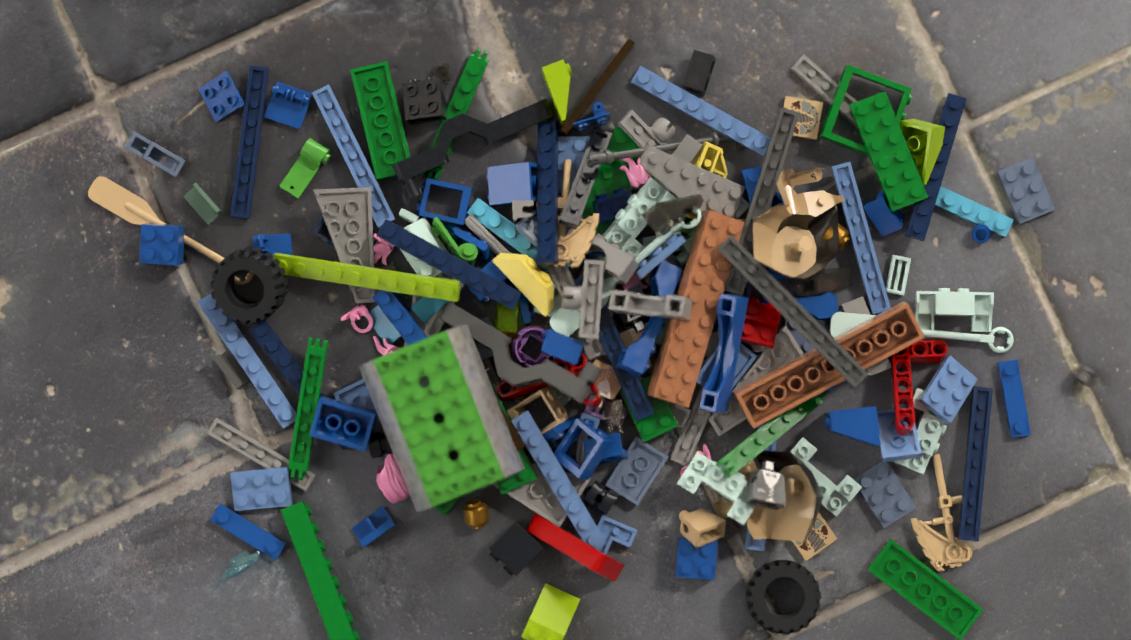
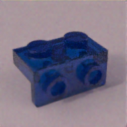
[592,188,631,224]

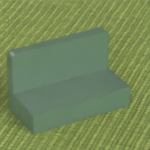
[183,182,223,226]

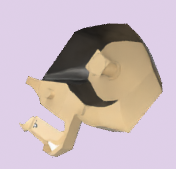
[753,167,844,280]
[715,450,823,543]

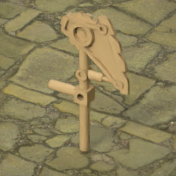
[536,159,600,268]
[911,454,973,571]

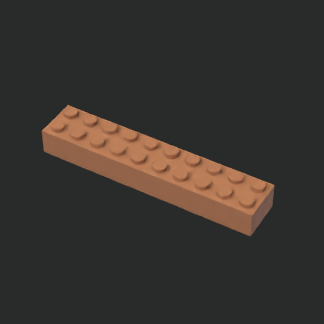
[646,210,745,408]
[733,302,925,428]

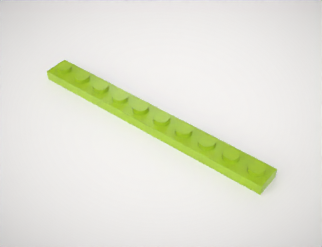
[273,253,460,302]

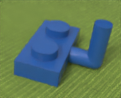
[542,413,581,451]

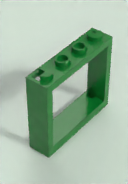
[819,65,912,157]

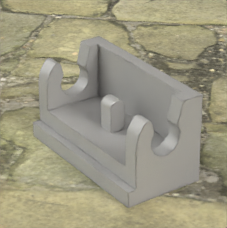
[512,200,534,225]

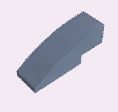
[123,131,185,177]

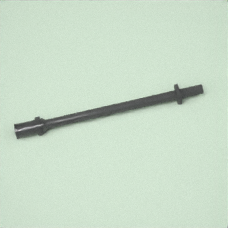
[587,131,733,166]

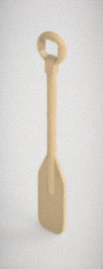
[88,176,254,285]

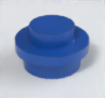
[972,224,991,243]

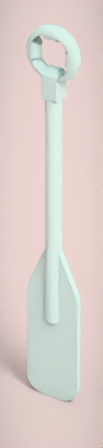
[550,203,702,337]
[830,312,1014,353]

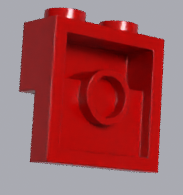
[741,298,781,349]

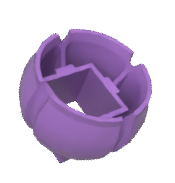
[512,326,553,368]

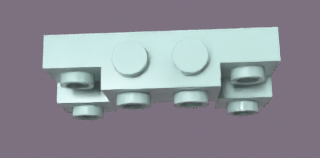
[602,177,683,256]
[914,288,994,332]
[893,388,947,474]
[790,437,862,517]
[677,452,756,525]

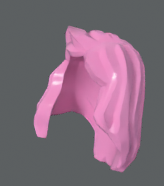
[376,453,410,504]

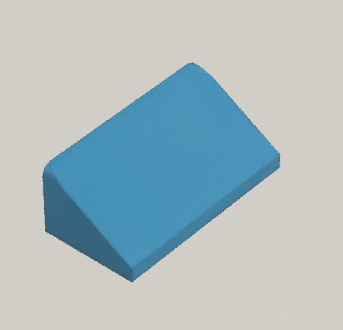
[411,297,449,323]
[365,305,402,344]

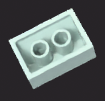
[400,217,449,278]

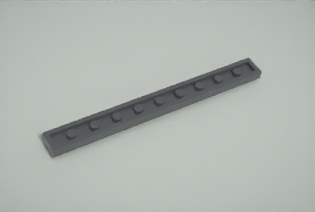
[724,107,800,296]
[717,235,869,388]

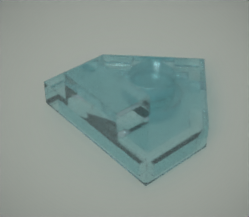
[223,550,262,578]

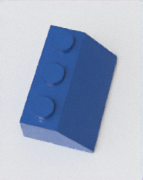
[310,396,378,451]

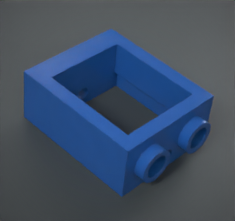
[416,178,472,227]
[554,418,612,480]

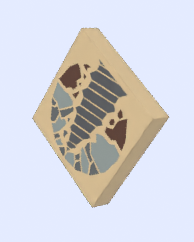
[783,96,823,140]
[792,512,837,561]

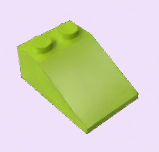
[542,59,572,127]
[900,119,945,185]
[521,583,580,640]

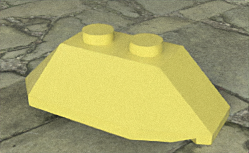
[676,141,728,219]
[492,253,554,317]

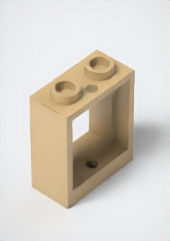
[507,385,569,434]

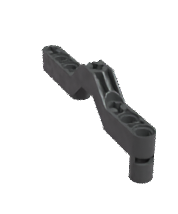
[440,303,602,404]

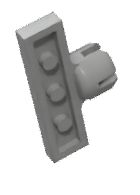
[617,110,675,155]
[562,260,604,339]

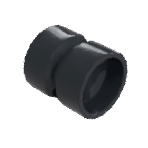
[369,431,393,459]
[583,480,619,515]

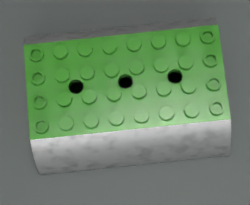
[359,324,525,512]

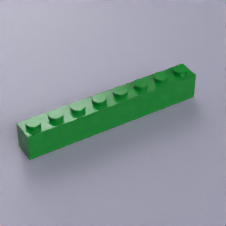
[281,501,361,640]

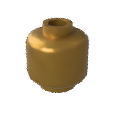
[822,223,850,250]
[463,499,490,529]

